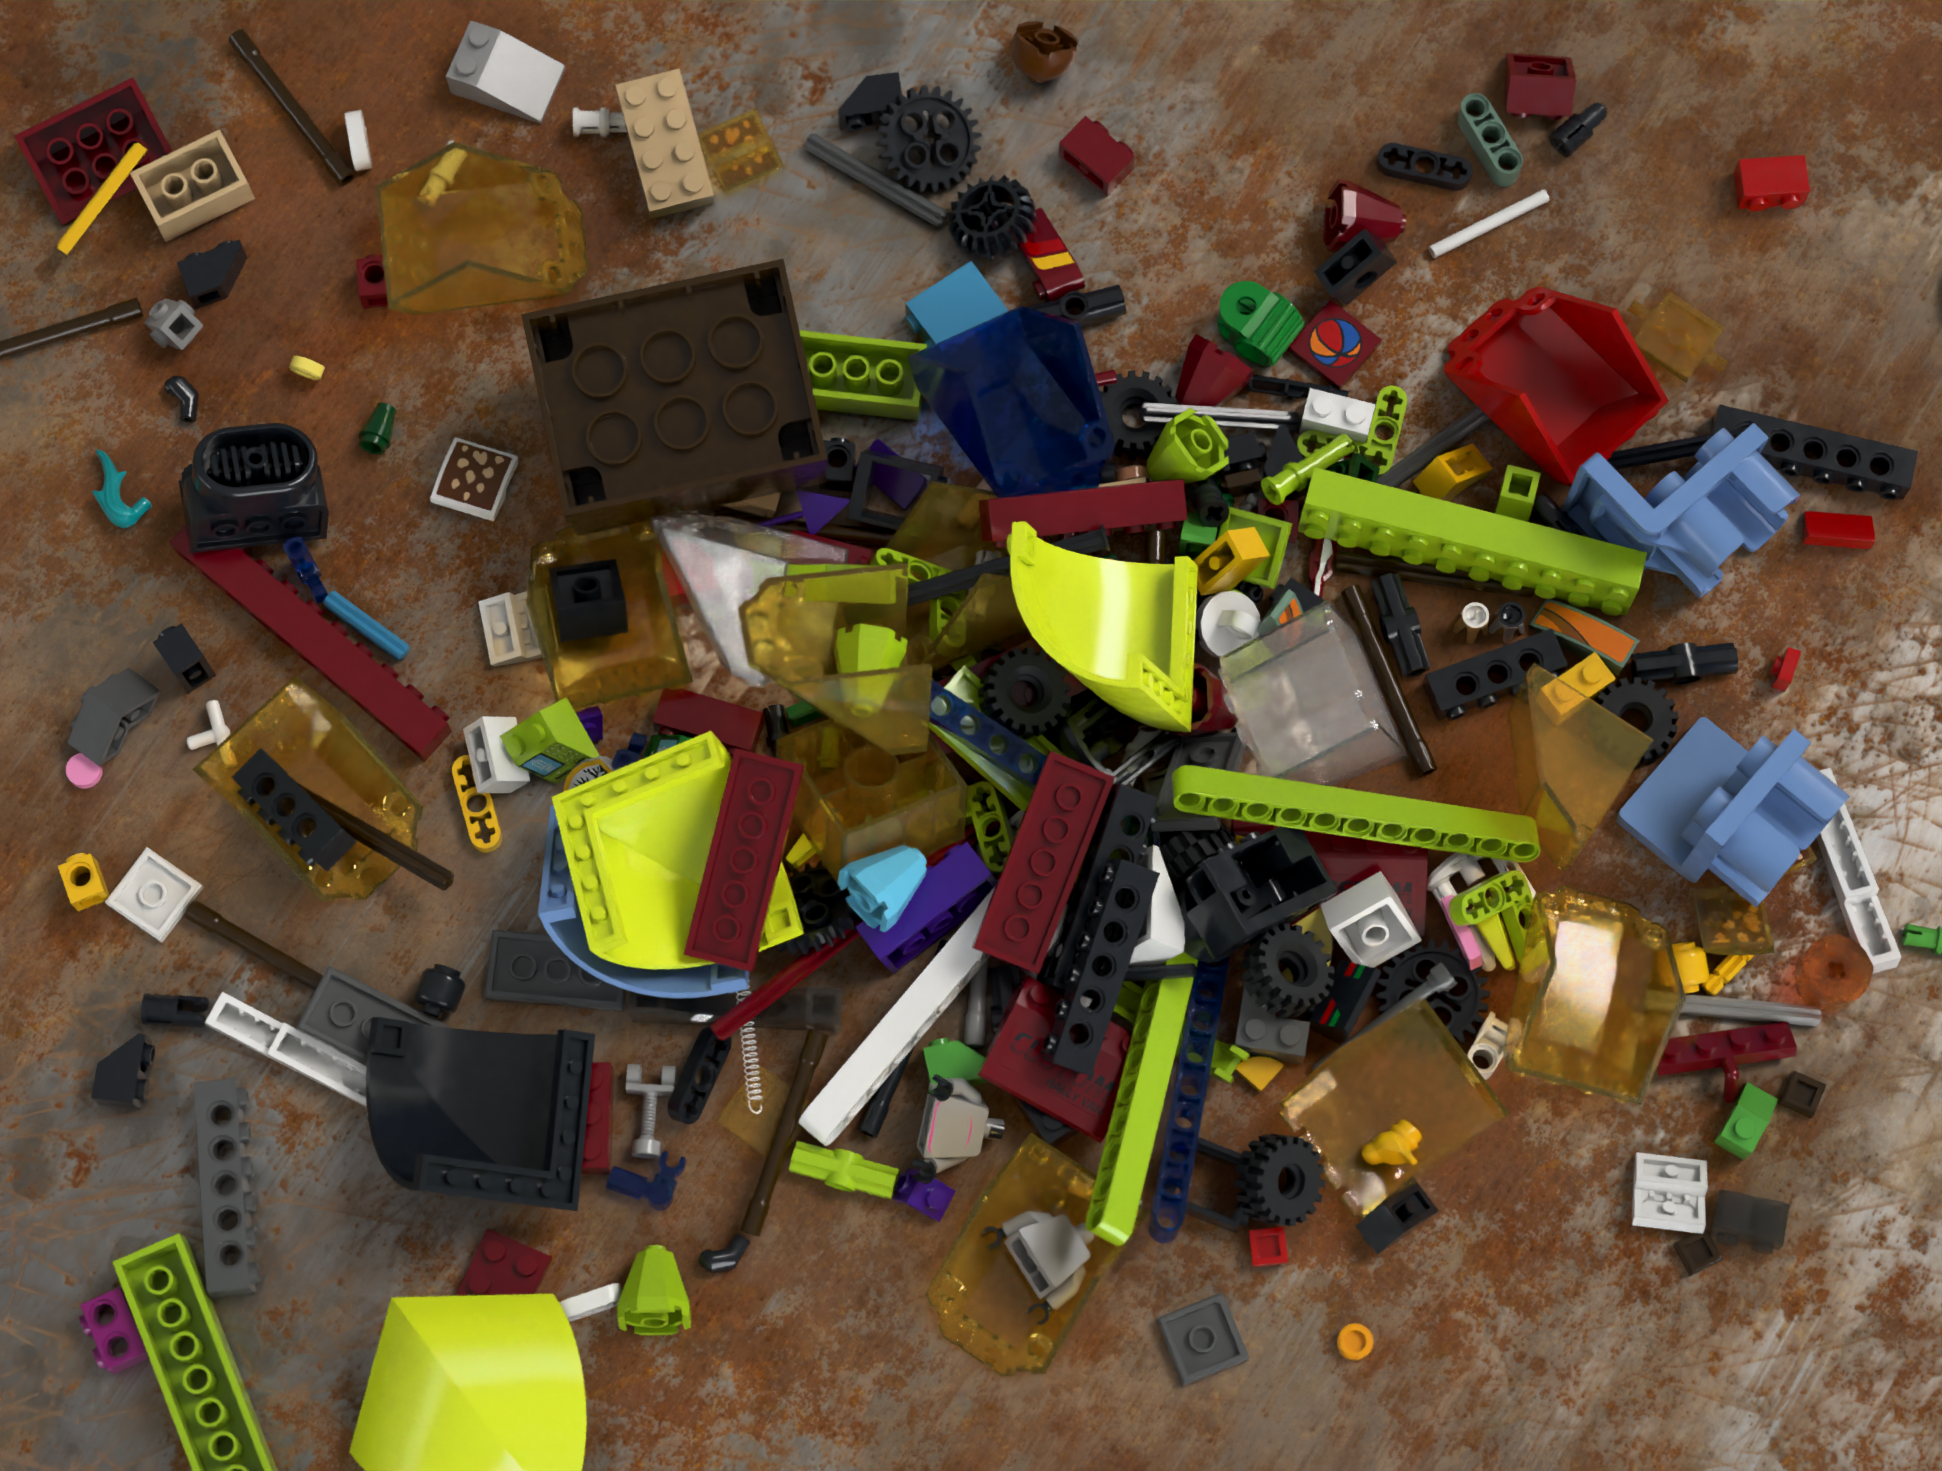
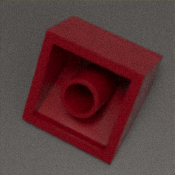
[1504,53,1576,120]

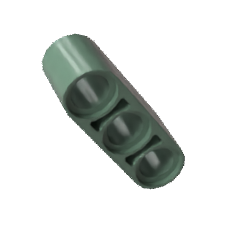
[1457,93,1523,187]

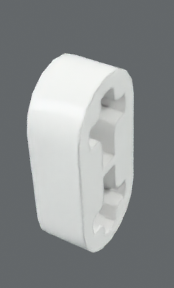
[345,110,372,171]
[559,1283,622,1322]

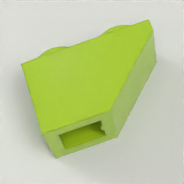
[1494,465,1541,522]

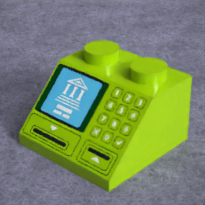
[500,697,600,784]

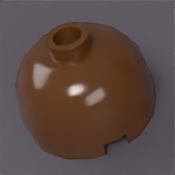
[1011,21,1078,83]

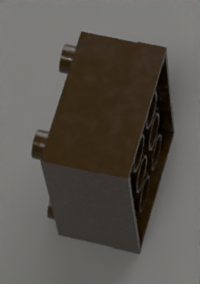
[521,259,829,536]

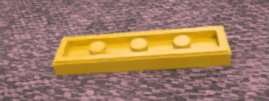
[56,143,147,255]

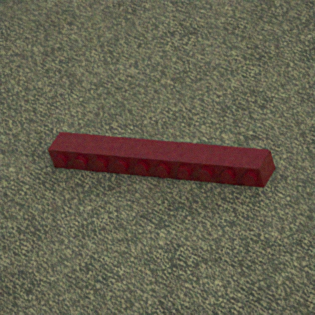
[170,525,452,762]

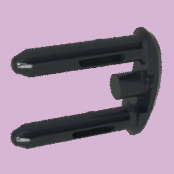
[1055,695,1182,786]

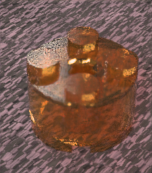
[1794,934,1874,1012]

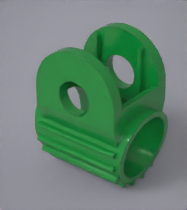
[1217,281,1305,367]

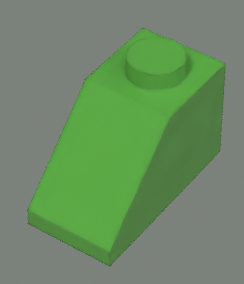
[1178,511,1218,560]
[923,1038,989,1086]
[1713,1082,1778,1160]

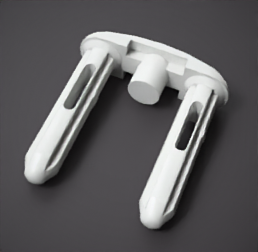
[1426,853,1555,972]

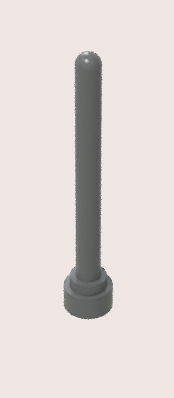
[1313,961,1458,1076]

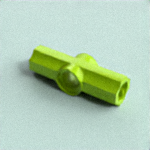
[789,1141,899,1200]

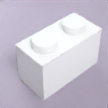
[1299,388,1375,443]
[463,716,530,793]

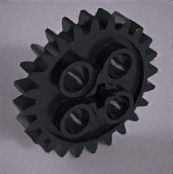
[875,85,982,194]
[773,860,862,955]
[1376,939,1490,1053]

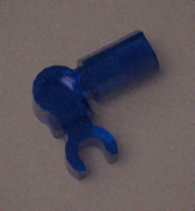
[283,537,328,604]
[611,732,647,770]
[606,1151,686,1210]

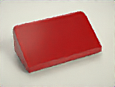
[1803,511,1875,549]

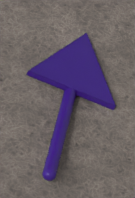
[742,489,851,535]

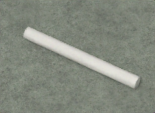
[1428,189,1550,258]

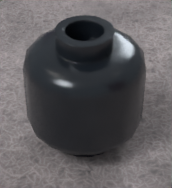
[414,964,465,1018]

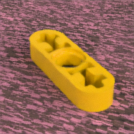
[452,755,502,853]

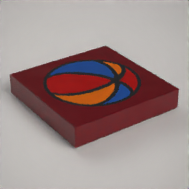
[1288,299,1382,390]

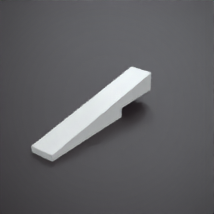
[1816,768,1901,976]
[205,992,367,1107]

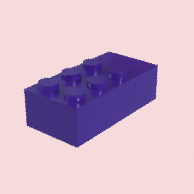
[855,842,997,974]

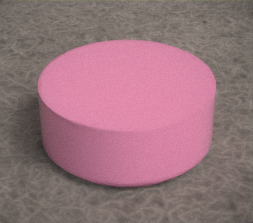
[66,753,103,789]

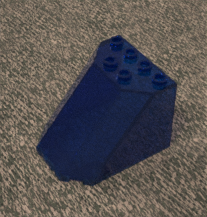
[908,306,1115,498]

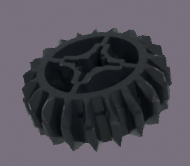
[948,174,1037,261]

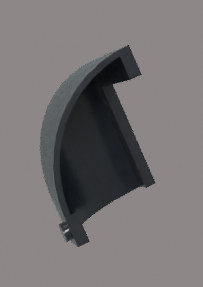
[366,1017,595,1211]

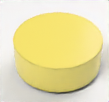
[289,355,325,380]

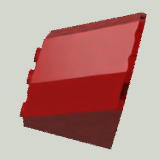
[1444,286,1669,487]

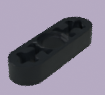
[1377,143,1472,191]
[667,1026,732,1124]

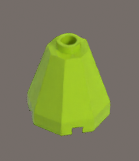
[1147,408,1229,484]
[834,623,908,714]
[617,1245,691,1336]

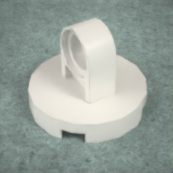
[1195,591,1261,659]

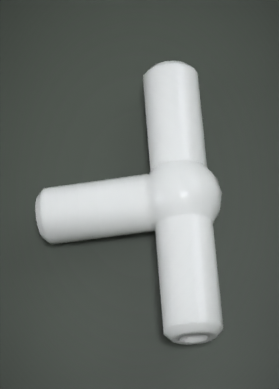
[187,700,236,767]

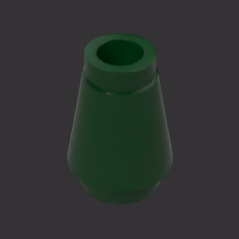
[358,403,396,455]

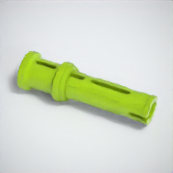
[1261,433,1355,505]

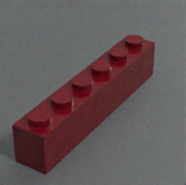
[978,479,1187,548]

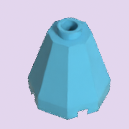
[838,845,927,932]

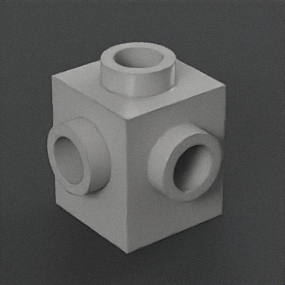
[144,298,204,350]

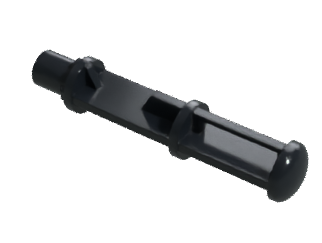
[1245,375,1349,399]

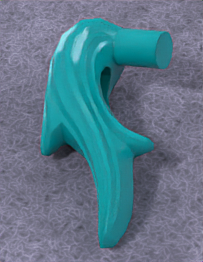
[91,449,152,528]

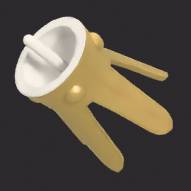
[1453,602,1489,645]

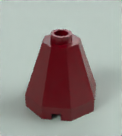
[1323,180,1406,252]
[1175,334,1254,407]
[1172,663,1241,737]

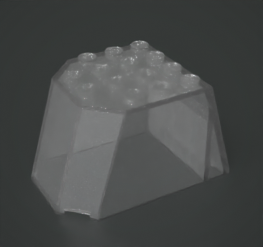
[1218,601,1409,786]

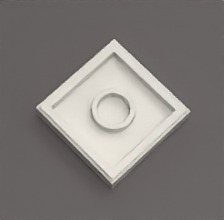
[105,847,204,943]

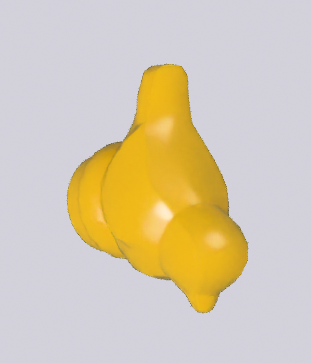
[1361,1119,1422,1167]

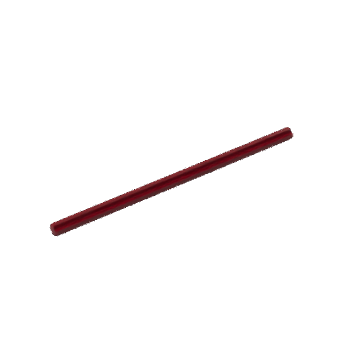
[710,797,1021,1041]

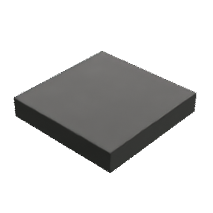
[1156,1292,1250,1386]

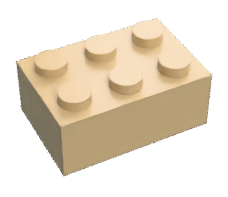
[130,129,255,242]

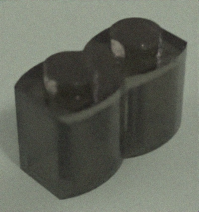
[1709,1190,1790,1254]

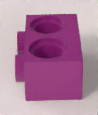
[79,1287,149,1374]

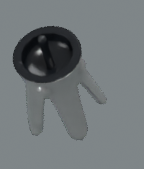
[1489,602,1525,644]

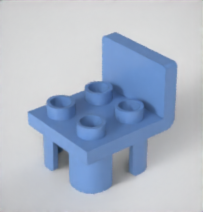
[1562,423,1801,598]
[1616,717,1850,908]

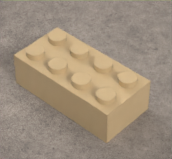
[615,68,714,219]

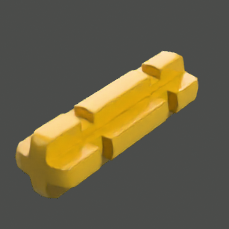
[1701,941,1758,997]

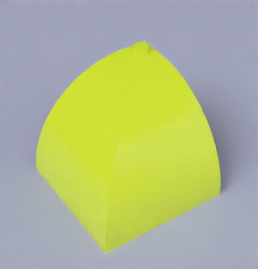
[1007,521,1198,732]
[552,731,804,969]
[349,1294,586,1471]

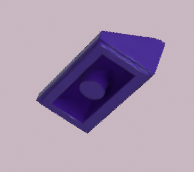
[855,438,927,511]

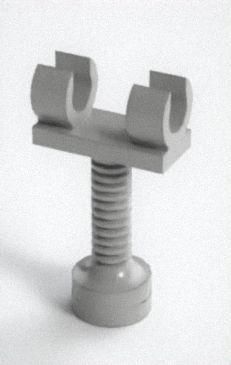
[625,1064,677,1159]

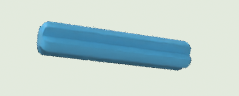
[323,591,410,661]

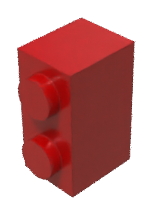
[1733,155,1810,211]

